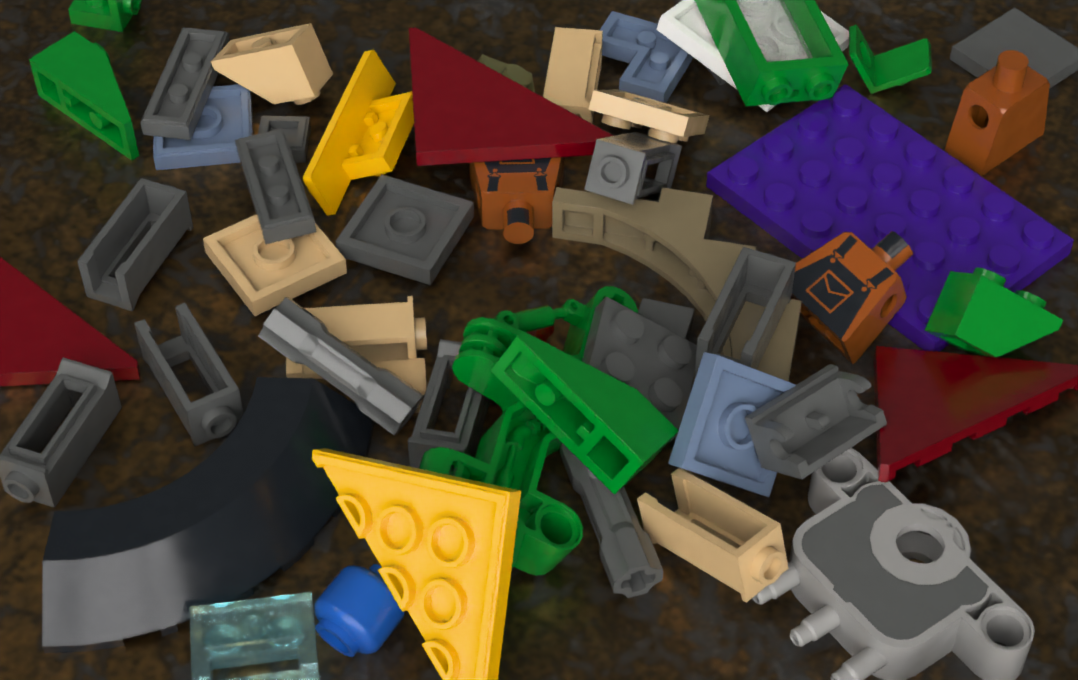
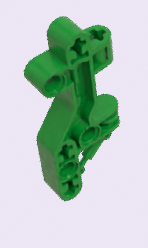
[419,286,638,576]

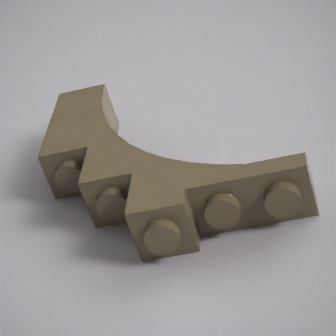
[552,187,802,382]

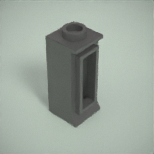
[584,132,682,205]
[77,178,194,311]
[694,247,796,376]
[134,303,244,447]
[408,339,491,471]
[0,357,122,508]

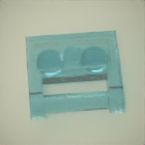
[189,592,320,680]

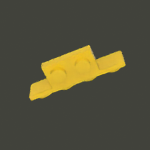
[303,50,414,216]

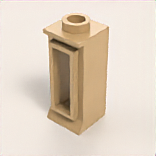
[543,27,603,124]
[286,296,427,379]
[637,468,789,603]

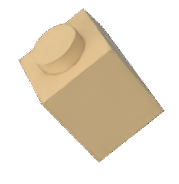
[211,23,333,105]

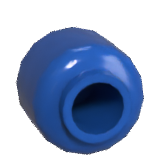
[314,564,405,657]

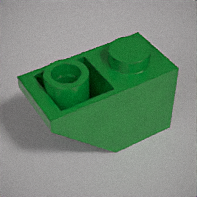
[925,267,1063,358]

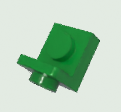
[68,0,142,32]

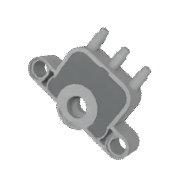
[752,447,1035,680]

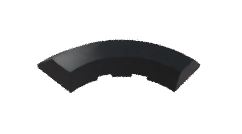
[42,377,375,653]

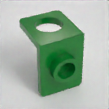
[849,24,932,94]

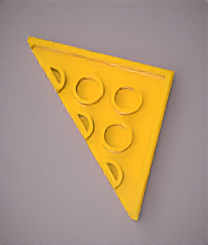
[312,448,521,680]

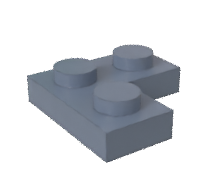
[600,11,694,103]

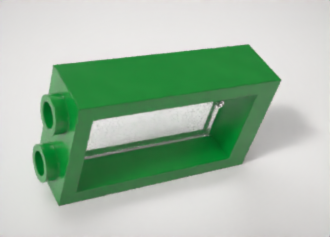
[694,0,849,107]

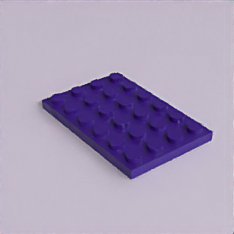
[706,84,1074,352]

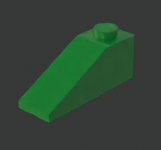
[29,31,139,161]
[490,331,679,495]

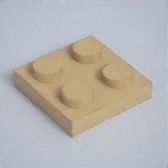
[588,89,710,143]
[203,215,347,316]

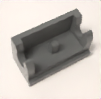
[745,364,887,479]

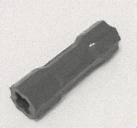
[258,297,424,435]
[560,444,663,598]

